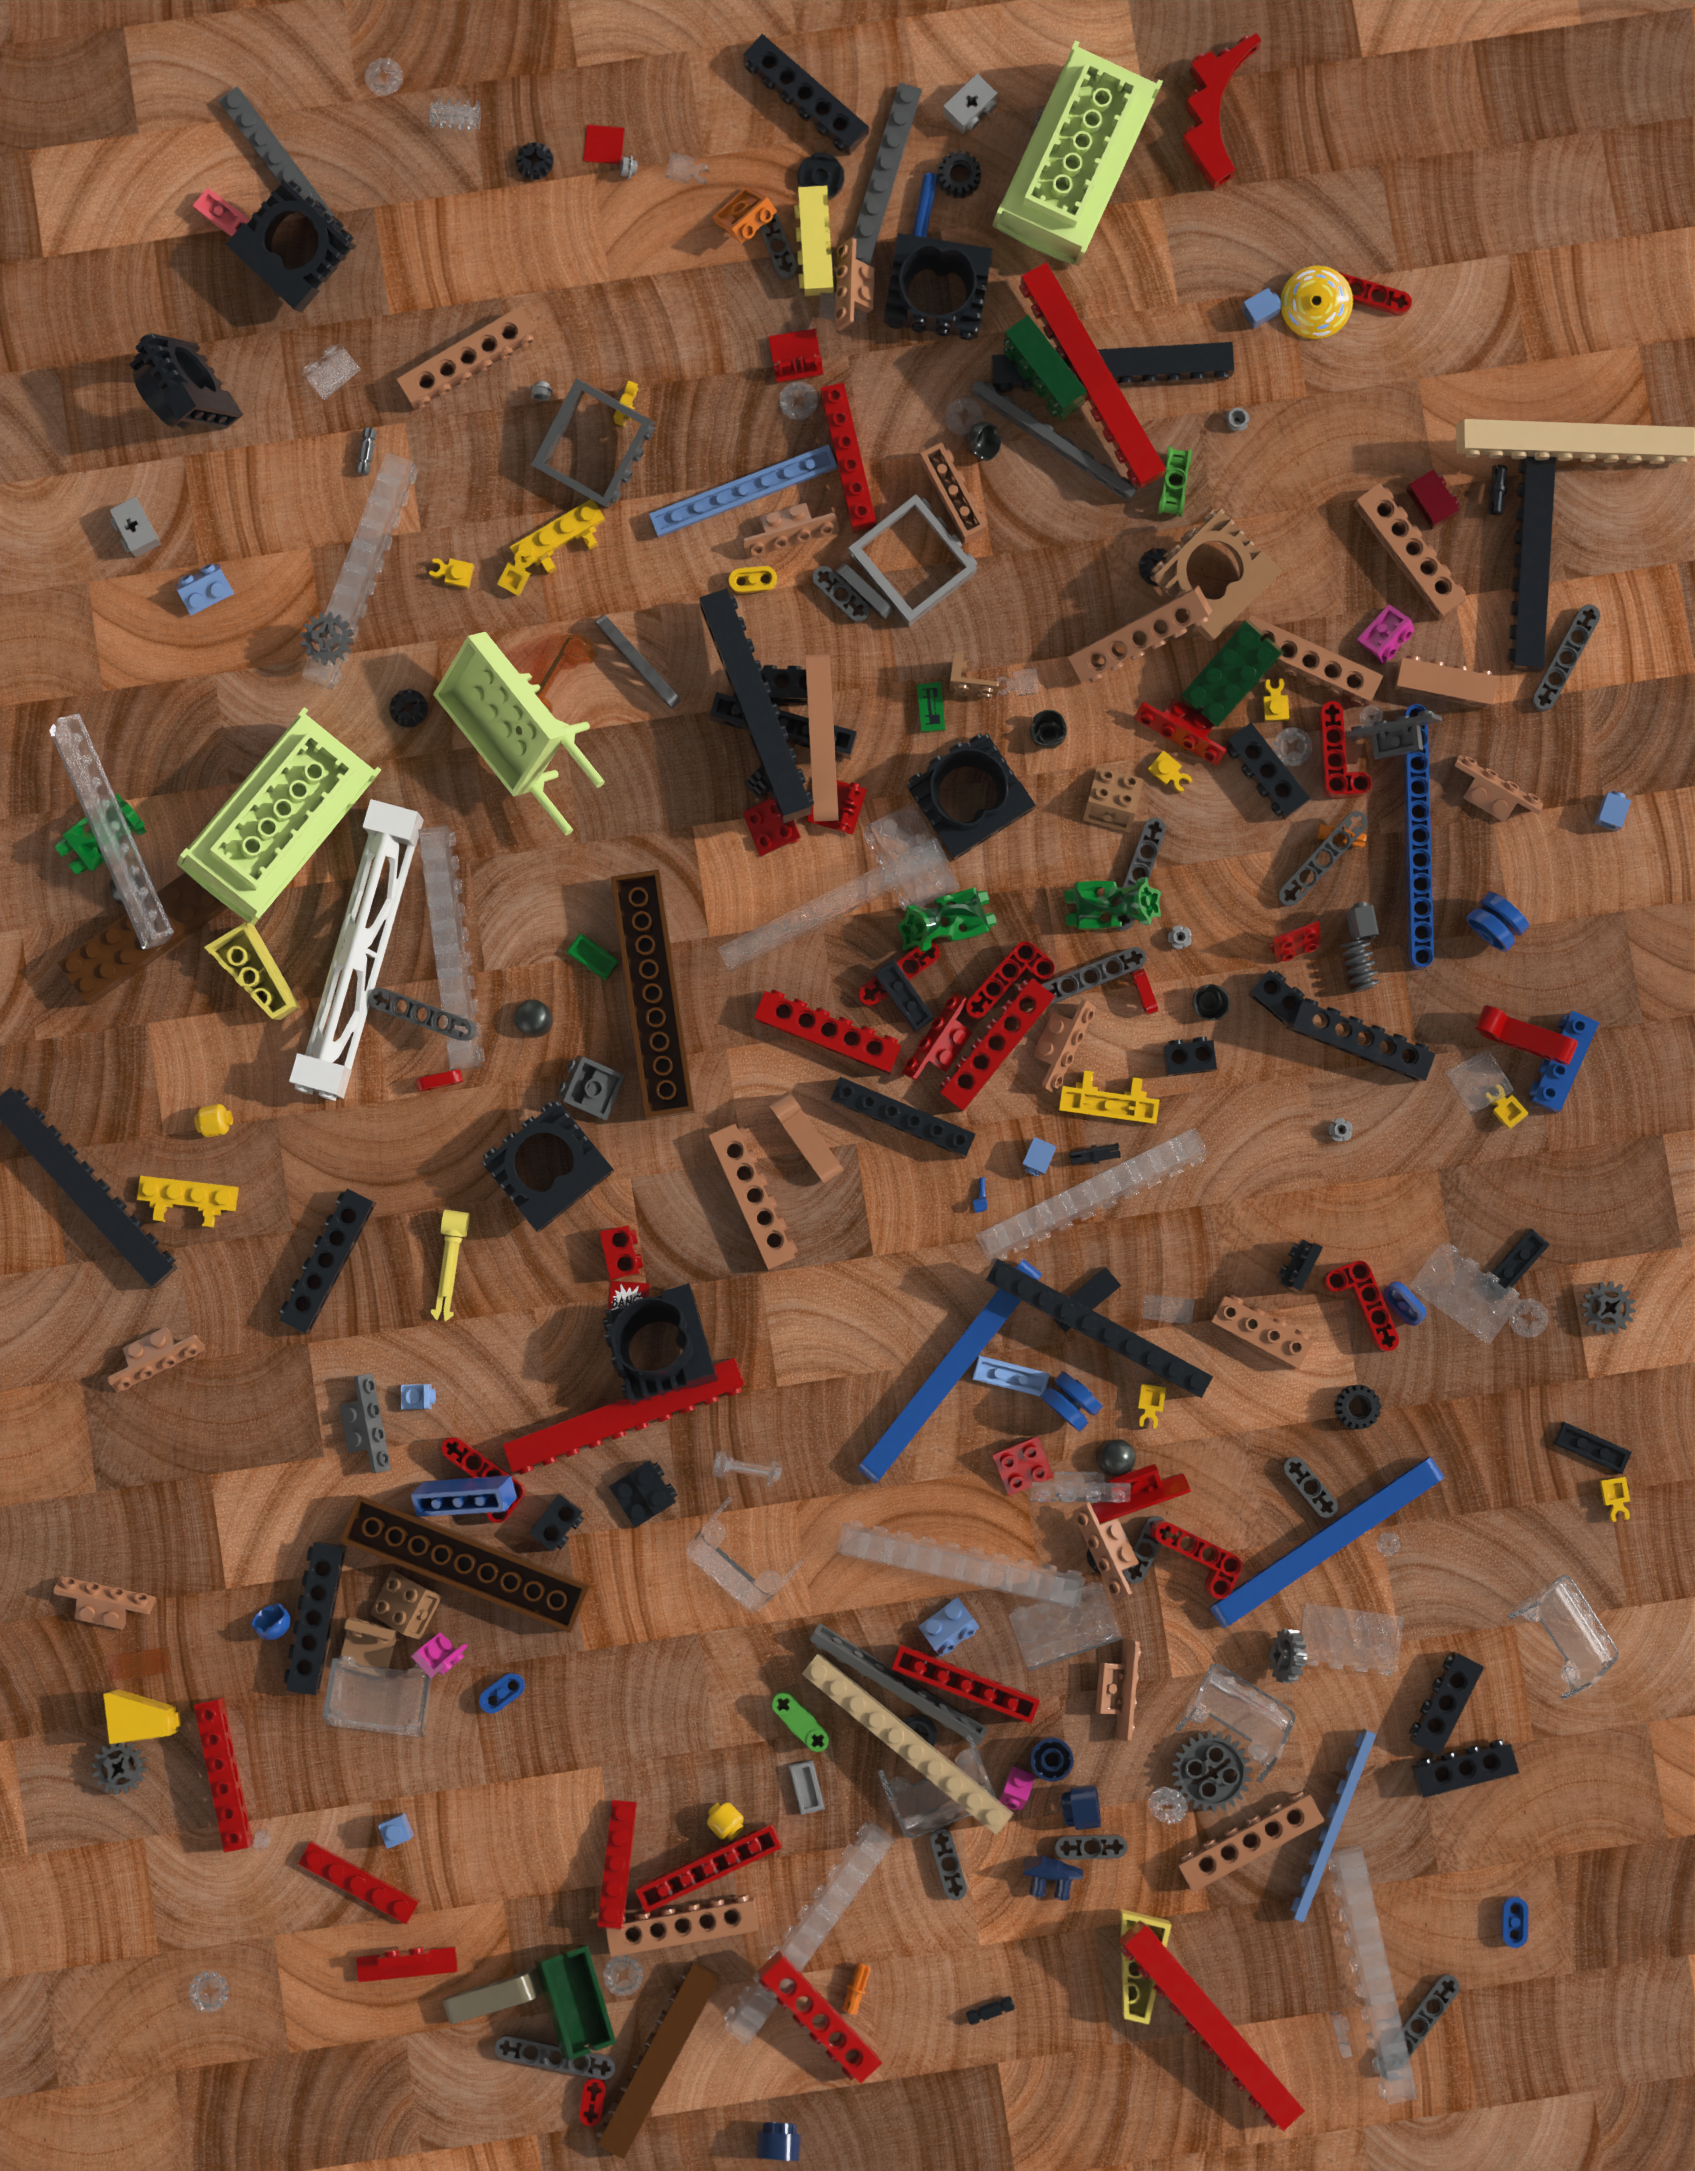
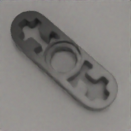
[759,214,797,280]
[835,563,893,620]
[813,566,869,623]
[1283,1457,1338,1518]
[1123,1516,1167,1584]
[930,1827,967,1900]
[1055,1834,1127,1859]

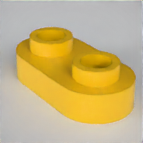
[729,566,777,594]

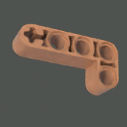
[769,1091,844,1184]

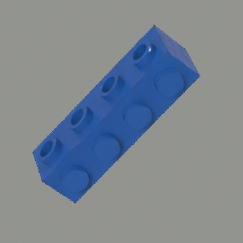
[1528,1010,1599,1113]
[411,1475,517,1517]

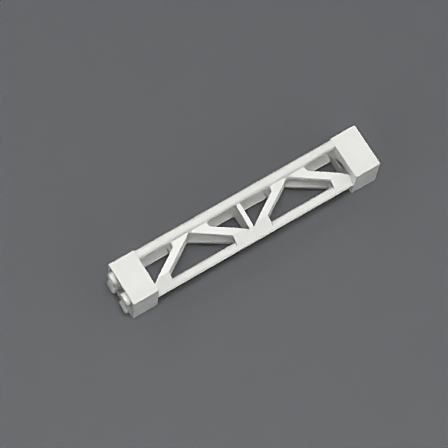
[289,799,424,1101]

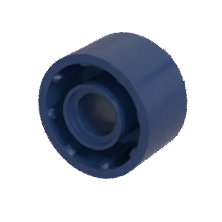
[1030,1736,1074,1782]
[1061,1784,1101,1830]
[756,2122,801,2161]

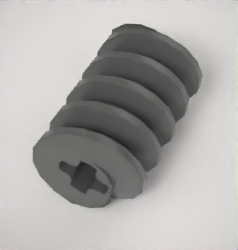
[1340,940,1380,993]

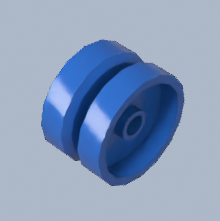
[1466,891,1529,952]
[1040,1371,1103,1432]

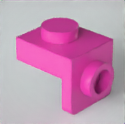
[999,1766,1035,1810]

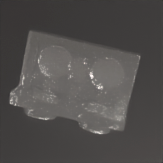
[302,344,361,400]

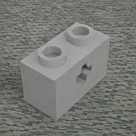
[943,74,997,134]
[110,497,162,557]

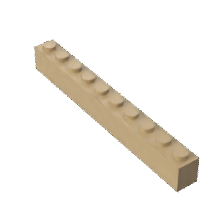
[1456,419,1695,465]
[802,1654,1014,1835]

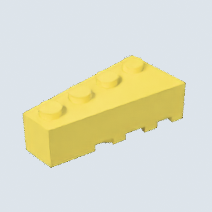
[794,186,834,296]
[204,922,301,1020]
[1120,1909,1171,2024]

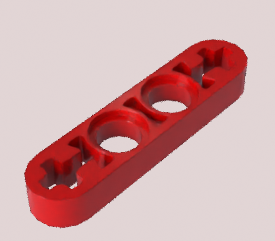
[1337,271,1412,316]
[859,942,940,1007]

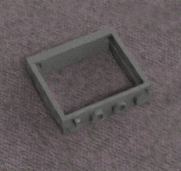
[531,378,656,507]

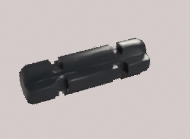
[966,1996,1015,2025]

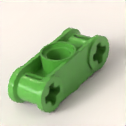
[1158,446,1192,518]
[772,1691,829,1752]

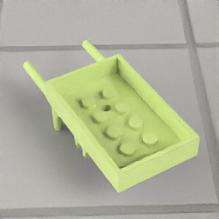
[433,632,605,836]

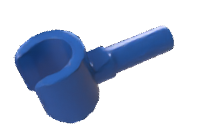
[972,1177,987,1213]

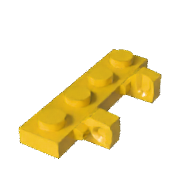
[510,499,605,575]
[1059,1070,1160,1124]
[137,1176,239,1228]

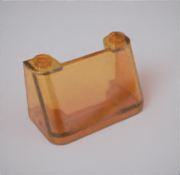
[527,632,598,714]

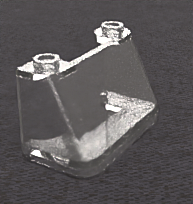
[322,1655,432,1738]

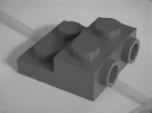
[557,1055,625,1120]

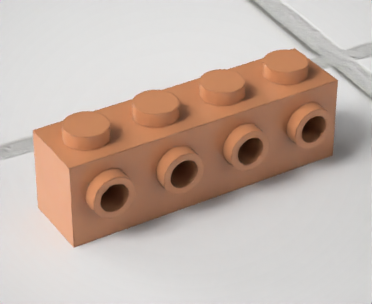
[920,442,988,544]
[1394,655,1498,709]
[1209,1294,1313,1369]

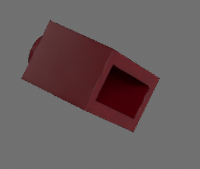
[1406,469,1460,530]

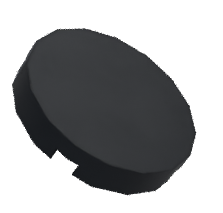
[797,153,845,200]

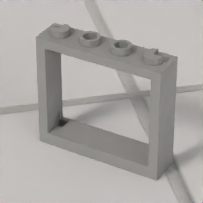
[848,494,977,627]

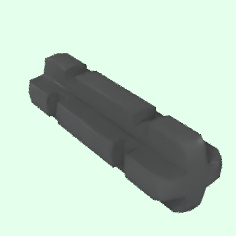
[356,427,377,475]

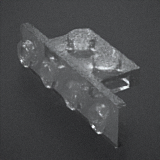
[1030,1472,1131,1503]

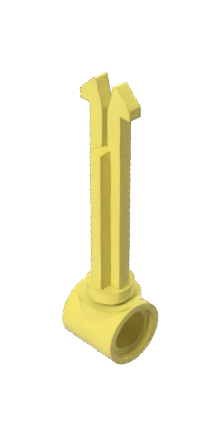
[431,1210,470,1321]

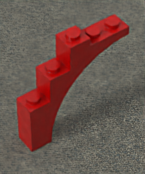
[1182,33,1262,190]

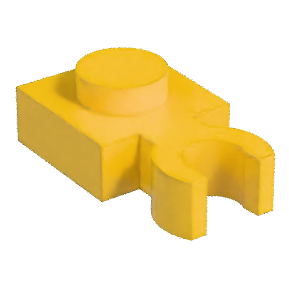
[614,381,639,427]
[497,549,535,596]
[429,558,474,589]
[1263,679,1290,722]
[1147,750,1192,793]
[1485,1085,1528,1130]
[1138,1384,1166,1428]
[1600,1477,1630,1522]

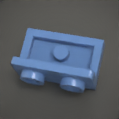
[176,563,234,615]
[918,1597,980,1657]

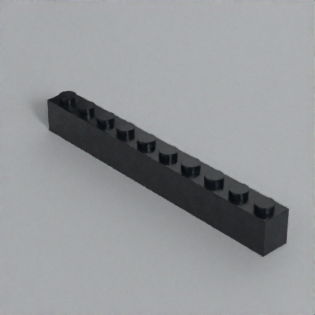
[991,342,1235,393]
[1507,456,1556,672]
[699,588,814,824]
[0,1087,178,1288]
[982,1258,1213,1398]

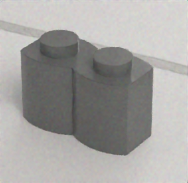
[1346,902,1379,942]

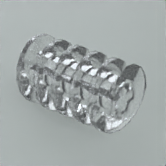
[430,96,481,131]

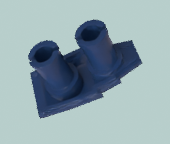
[1023,1855,1083,1901]

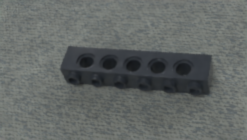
[743,34,869,155]
[710,692,857,760]
[1286,998,1436,1081]
[830,1077,976,1158]
[279,1189,376,1334]
[284,1541,347,1695]

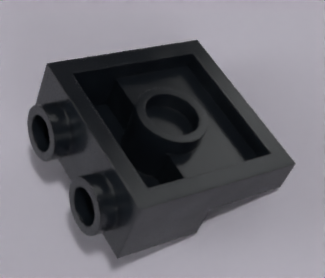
[1277,1239,1323,1293]
[609,1460,678,1528]

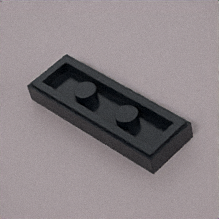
[873,958,935,1032]
[1482,1228,1550,1299]
[1053,1267,1121,1333]
[1553,1421,1632,1474]

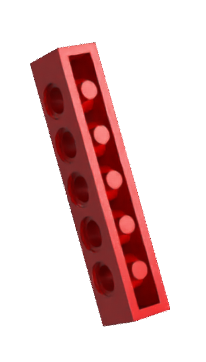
[820,382,876,533]
[940,978,1055,1111]
[754,989,901,1074]
[891,1644,1040,1724]
[194,1697,253,1853]
[635,1822,783,1913]
[758,1950,882,2084]

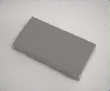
[789,1759,825,1815]

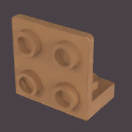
[949,652,999,699]
[1083,767,1144,833]
[370,1570,443,1640]
[339,1617,398,1677]

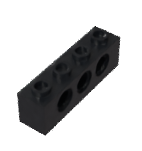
[733,665,808,703]
[1226,722,1311,820]
[1409,1651,1484,1756]
[1411,1739,1519,1798]

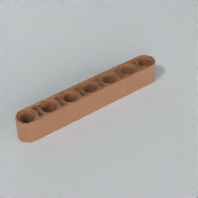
[805,654,838,821]

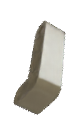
[442,1966,543,2025]

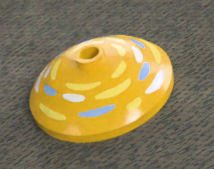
[1280,266,1353,339]

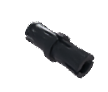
[1487,465,1508,516]
[1070,1143,1121,1166]

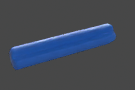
[912,172,938,238]

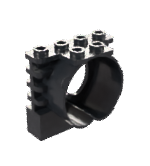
[226,179,356,313]
[883,233,993,341]
[129,333,243,429]
[906,733,1036,861]
[481,1101,615,1233]
[603,1283,718,1405]

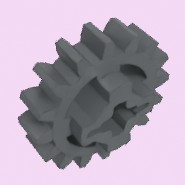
[300,611,354,666]
[1580,1281,1636,1335]
[1268,1629,1307,1684]
[92,1742,148,1795]

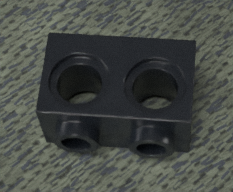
[1248,970,1305,1026]
[1163,1037,1217,1077]
[529,1493,584,1551]

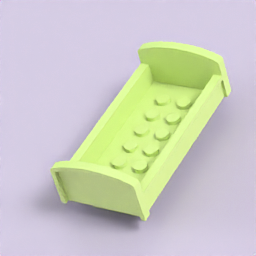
[992,40,1163,266]
[177,707,381,925]

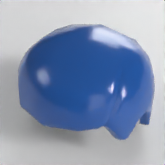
[251,1603,291,1640]

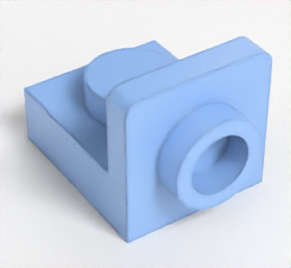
[401,1384,436,1410]

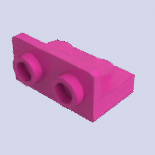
[1357,604,1415,665]
[411,1632,468,1678]

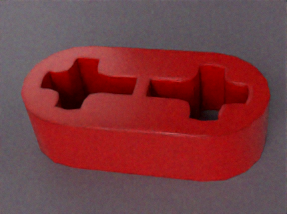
[1131,968,1159,1015]
[416,1070,463,1092]
[579,2077,606,2127]

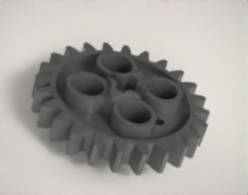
[1171,1730,1253,1813]

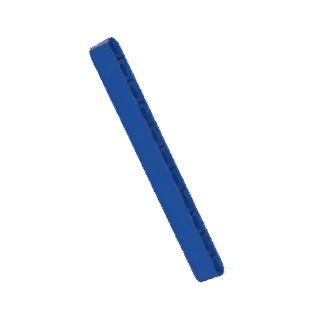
[1403,704,1434,970]
[857,1259,1042,1484]
[1209,1456,1444,1629]

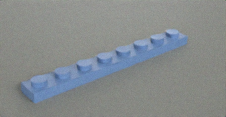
[649,444,837,538]
[1291,1729,1376,1923]

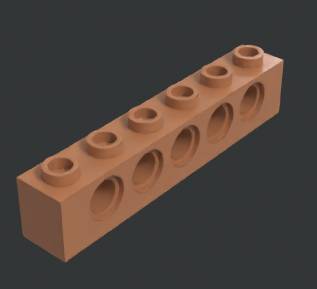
[397,306,537,409]
[1353,483,1466,621]
[1068,585,1212,683]
[1248,615,1383,707]
[708,1124,798,1271]
[1177,1791,1325,1893]
[606,1895,759,1957]

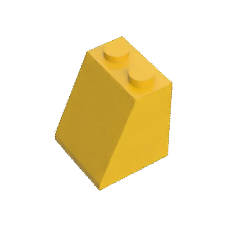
[104,1689,182,1744]

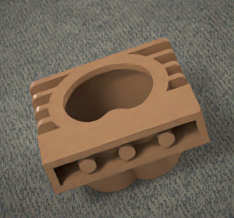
[1150,508,1283,641]

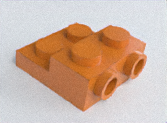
[711,186,777,243]

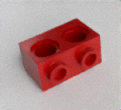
[600,1225,644,1280]

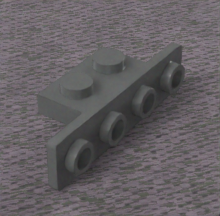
[1345,711,1442,760]
[339,1373,391,1473]

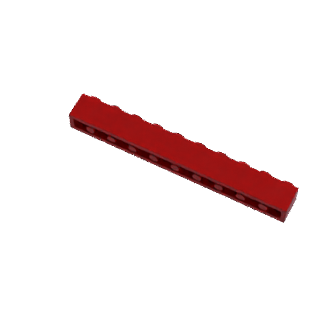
[1019,262,1166,489]
[502,1358,745,1475]
[1118,1920,1305,2132]

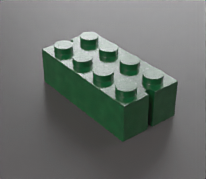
[1003,315,1087,421]
[1181,620,1285,727]
[534,1944,617,2060]

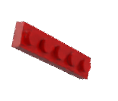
[597,1800,638,1930]
[298,1841,419,1924]

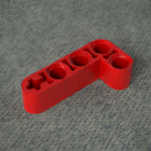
[1319,701,1372,799]
[966,941,1055,1020]
[1475,1005,1578,1066]
[1323,1260,1399,1352]
[442,1437,526,1523]
[1150,1520,1242,1599]

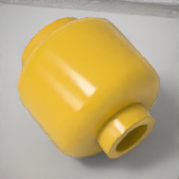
[194,1104,233,1138]
[707,1802,744,1840]

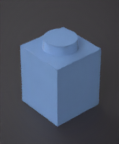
[1241,288,1281,329]
[1594,791,1631,831]
[1022,1137,1057,1177]
[378,1813,414,1849]

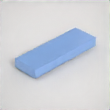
[972,1355,1050,1396]

